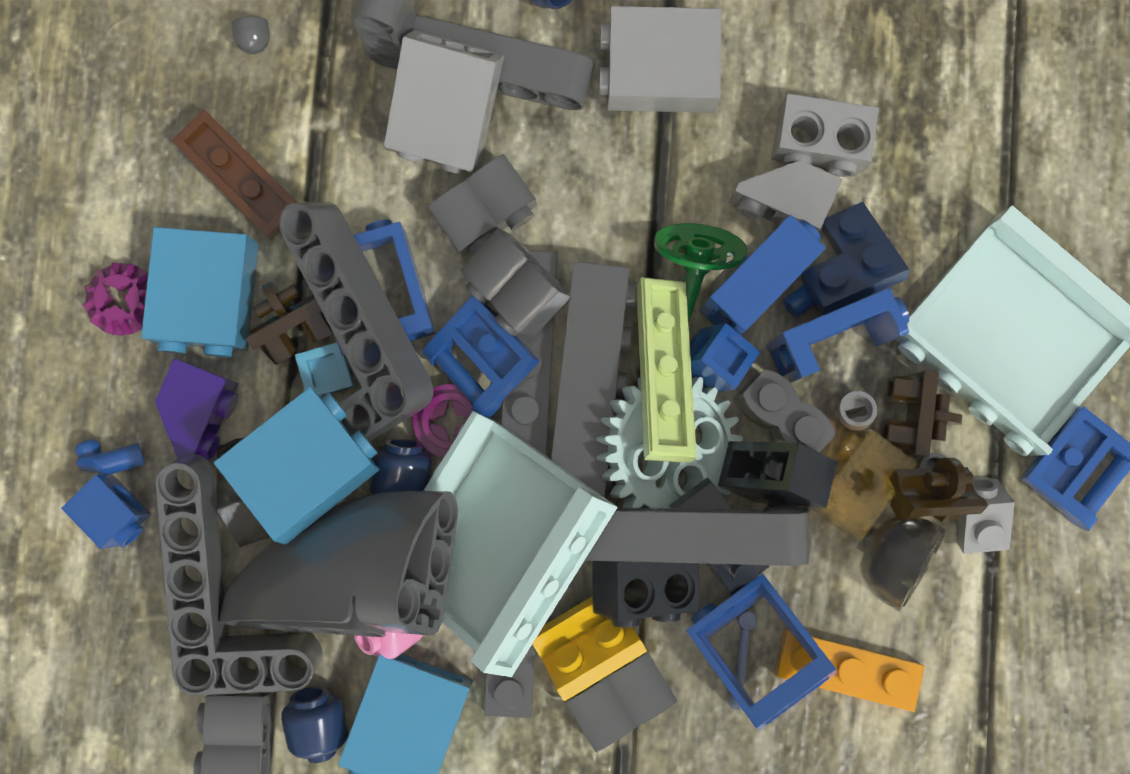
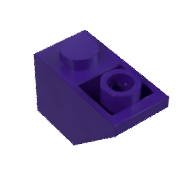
[155,358,239,462]

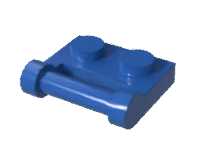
[422,295,540,418]
[1020,406,1130,531]

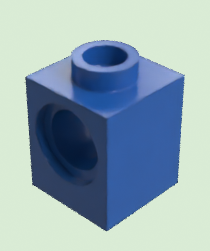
[690,322,760,392]
[61,474,151,549]

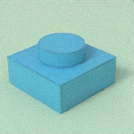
[295,342,355,397]

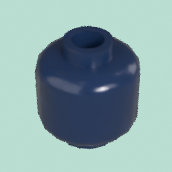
[369,439,432,494]
[281,686,349,763]

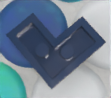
[801,202,909,315]

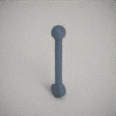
[728,611,757,710]

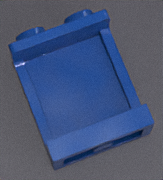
[766,288,909,383]

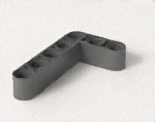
[352,0,594,110]
[279,201,433,442]
[156,453,323,695]
[585,504,812,566]

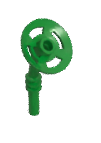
[654,223,747,335]

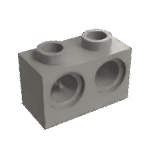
[771,93,879,177]

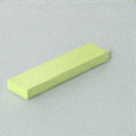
[637,277,697,463]

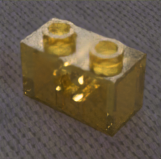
[811,429,918,540]

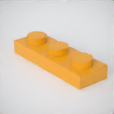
[774,629,925,712]

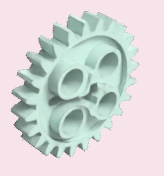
[596,377,743,508]

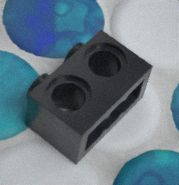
[592,561,700,627]

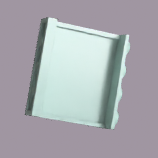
[895,205,1130,456]
[424,411,617,677]

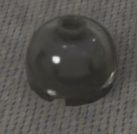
[856,516,947,612]

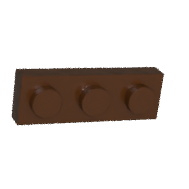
[171,109,298,240]

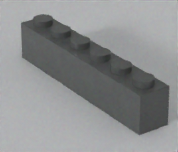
[551,262,637,497]

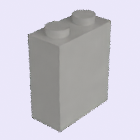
[599,6,721,113]
[384,29,505,174]

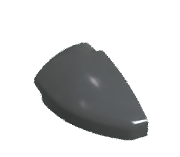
[218,491,458,637]

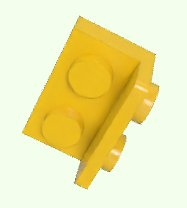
[532,596,647,701]

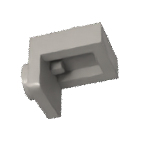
[957,477,1015,554]

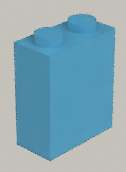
[141,227,259,358]
[213,387,379,545]
[338,654,473,774]

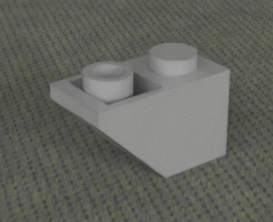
[729,160,843,231]

